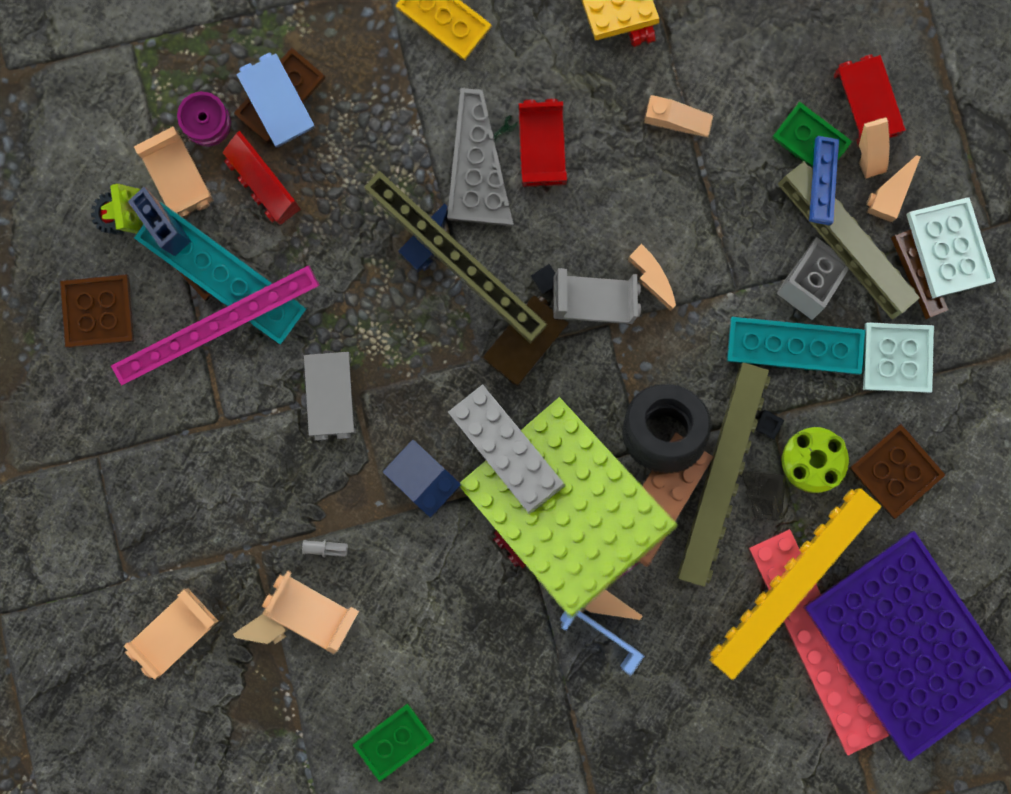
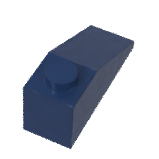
[128,187,191,256]
[398,203,448,273]

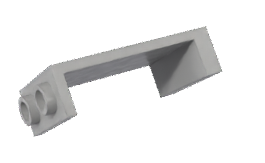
[554,268,641,324]
[304,352,356,440]

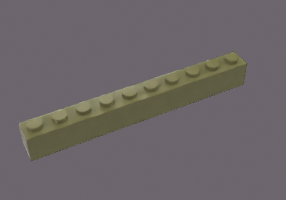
[364,171,547,344]
[676,362,770,587]

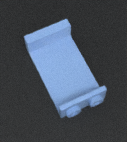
[237,53,315,148]
[560,611,644,675]

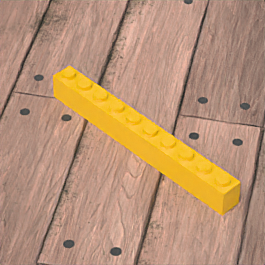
[709,488,882,680]

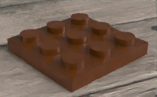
[60,274,134,348]
[849,424,945,519]

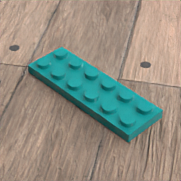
[727,317,865,375]

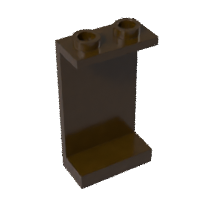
[483,295,569,387]

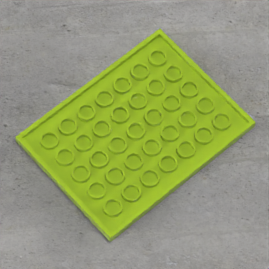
[460,397,677,618]

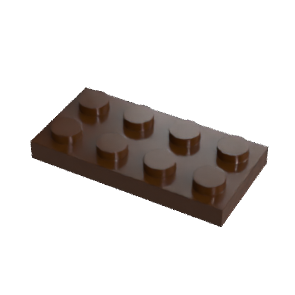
[234,47,326,143]

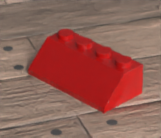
[222,131,301,225]

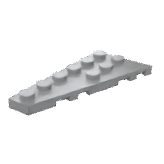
[447,88,513,226]

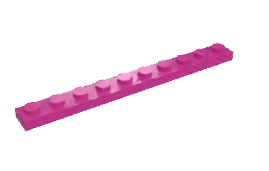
[111,265,319,386]

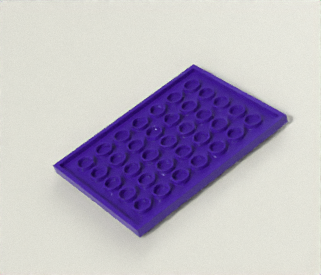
[804,531,1011,761]

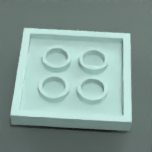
[863,323,934,393]

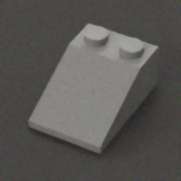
[776,238,849,320]

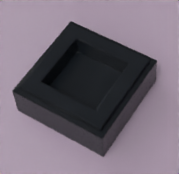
[531,264,555,295]
[755,410,784,440]

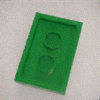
[772,101,853,169]
[353,703,435,782]

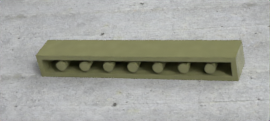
[778,161,920,320]

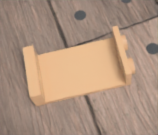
[134,126,214,219]
[262,571,359,654]
[124,588,219,679]

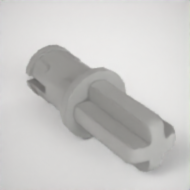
[302,540,348,557]

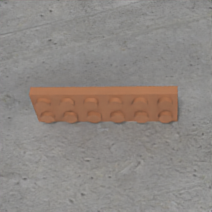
[638,433,713,567]

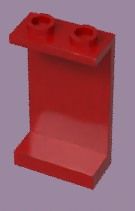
[834,54,906,148]
[519,99,567,187]

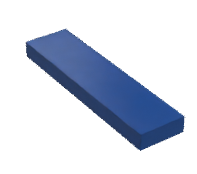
[809,136,839,225]

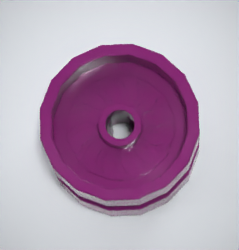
[177,91,232,147]

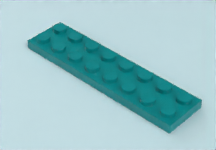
[134,202,307,345]

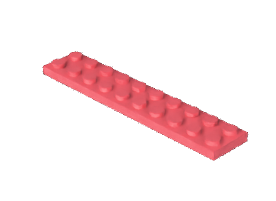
[748,529,889,755]

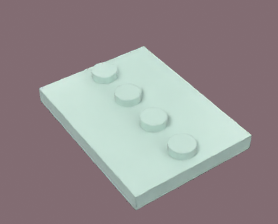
[906,197,996,299]

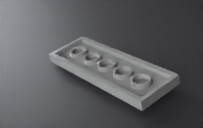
[448,384,565,514]

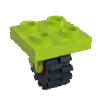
[91,183,143,234]

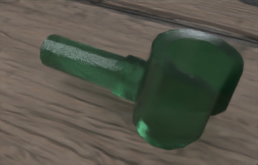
[493,115,518,140]

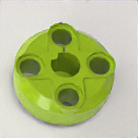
[782,427,849,493]

